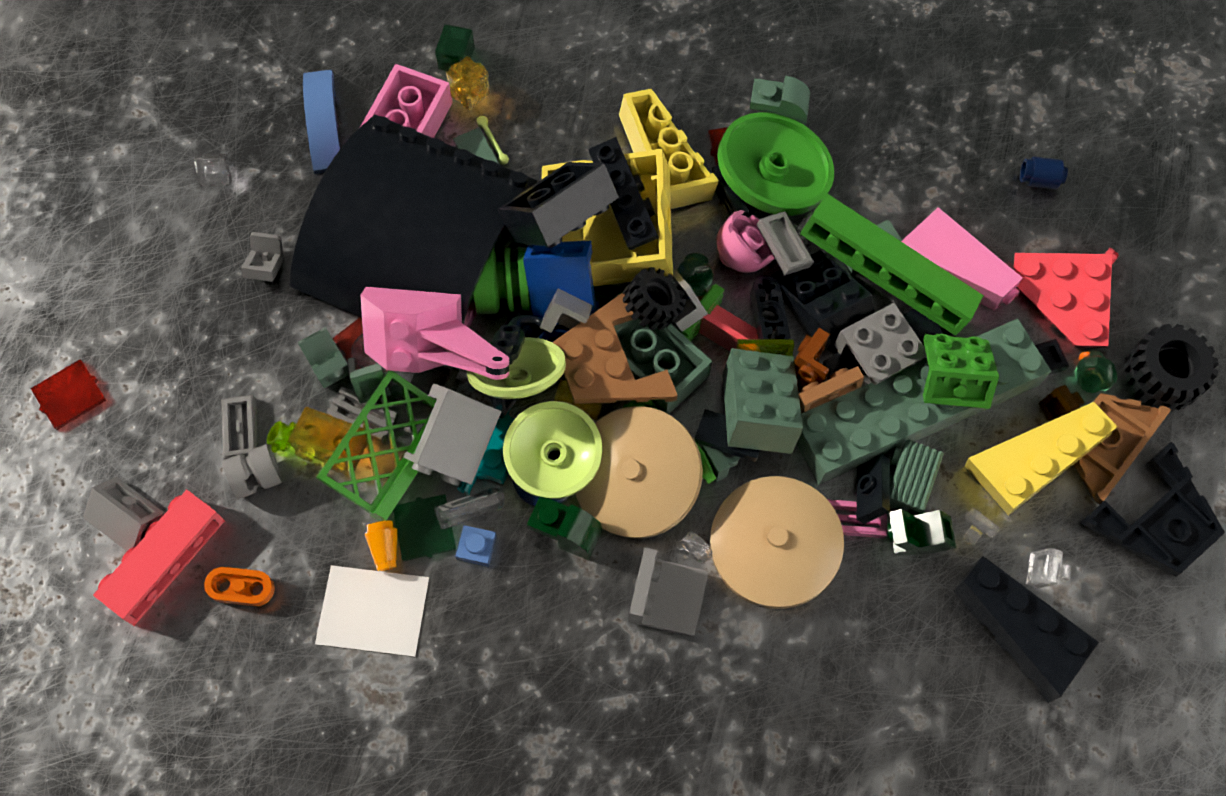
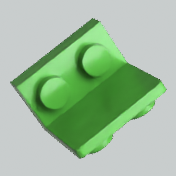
[923,334,999,409]

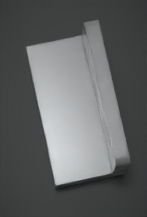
[658,267,708,332]
[83,477,165,551]

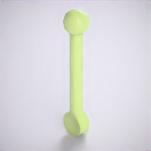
[476,116,509,165]

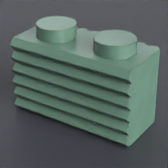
[889,439,944,515]

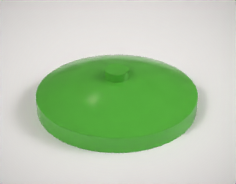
[717,112,834,216]

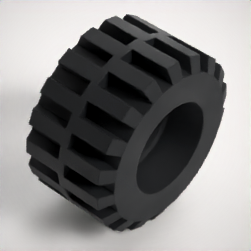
[1124,324,1219,411]

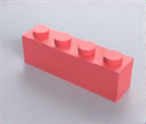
[93,489,225,626]

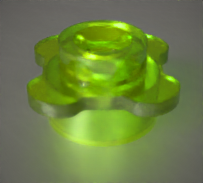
[267,421,297,453]

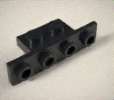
[588,137,659,250]

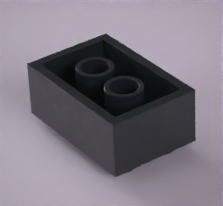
[498,162,619,248]

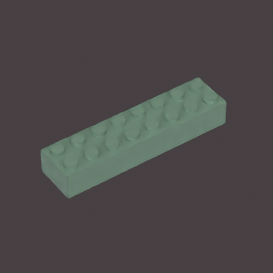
[796,318,1051,485]

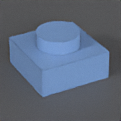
[455,525,497,567]

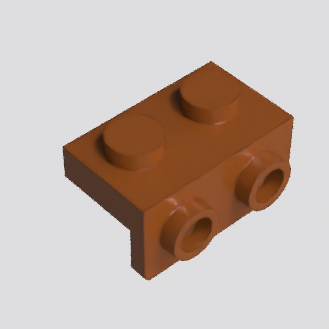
[794,328,830,393]

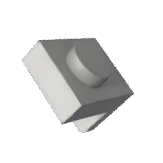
[241,232,284,282]

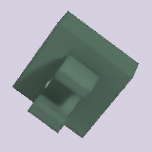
[702,445,740,482]

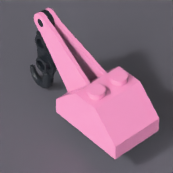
[360,287,545,380]

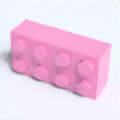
[360,64,453,138]

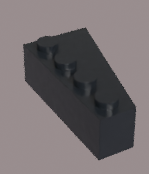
[954,556,1099,703]

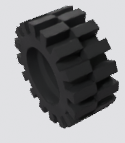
[623,267,686,330]

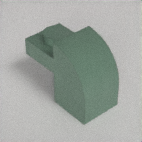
[750,75,810,126]
[298,327,349,388]

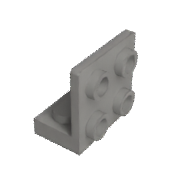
[834,303,927,385]
[628,547,708,637]

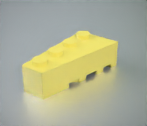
[619,89,719,209]
[965,402,1117,516]

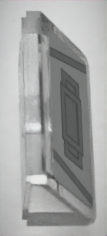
[434,487,505,530]

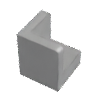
[540,288,592,333]

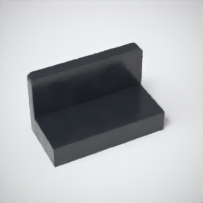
[694,409,760,462]

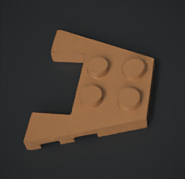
[553,293,678,404]

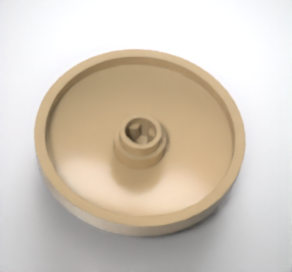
[576,406,703,539]
[710,476,844,609]

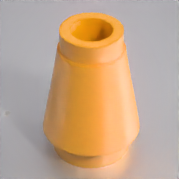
[364,520,398,571]

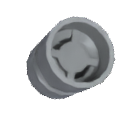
[222,444,283,500]

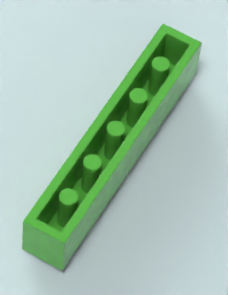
[800,193,984,336]

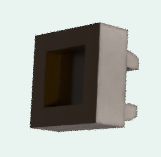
[1038,385,1085,421]

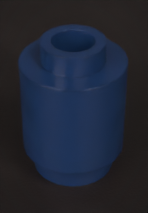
[1020,157,1068,190]

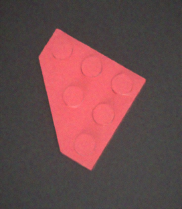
[1014,253,1112,348]

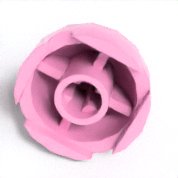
[716,210,775,273]

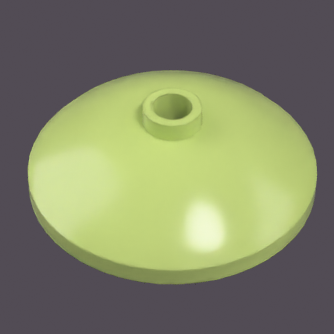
[466,337,566,399]
[503,401,603,499]

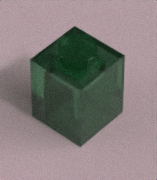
[435,24,475,75]

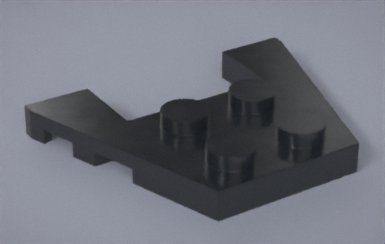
[1081,442,1225,577]

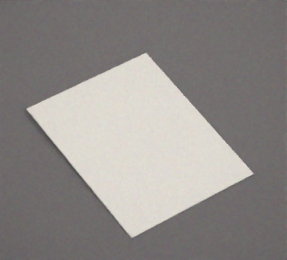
[315,565,429,657]

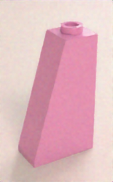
[901,207,1023,311]

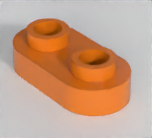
[204,567,275,607]

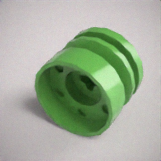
[474,246,531,315]

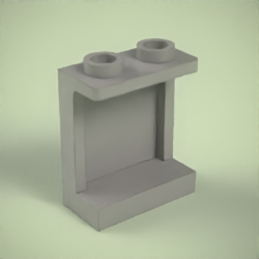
[403,383,502,486]

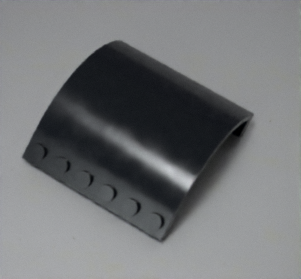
[289,115,538,324]

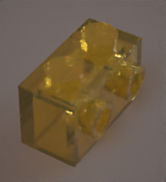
[288,406,367,473]

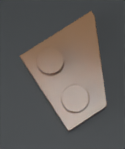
[799,366,864,413]

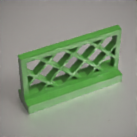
[316,371,436,522]

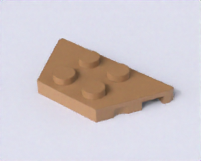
[1074,393,1171,505]

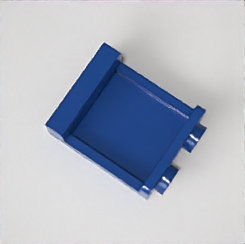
[523,241,600,325]

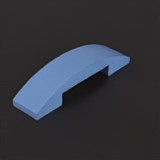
[303,69,341,174]

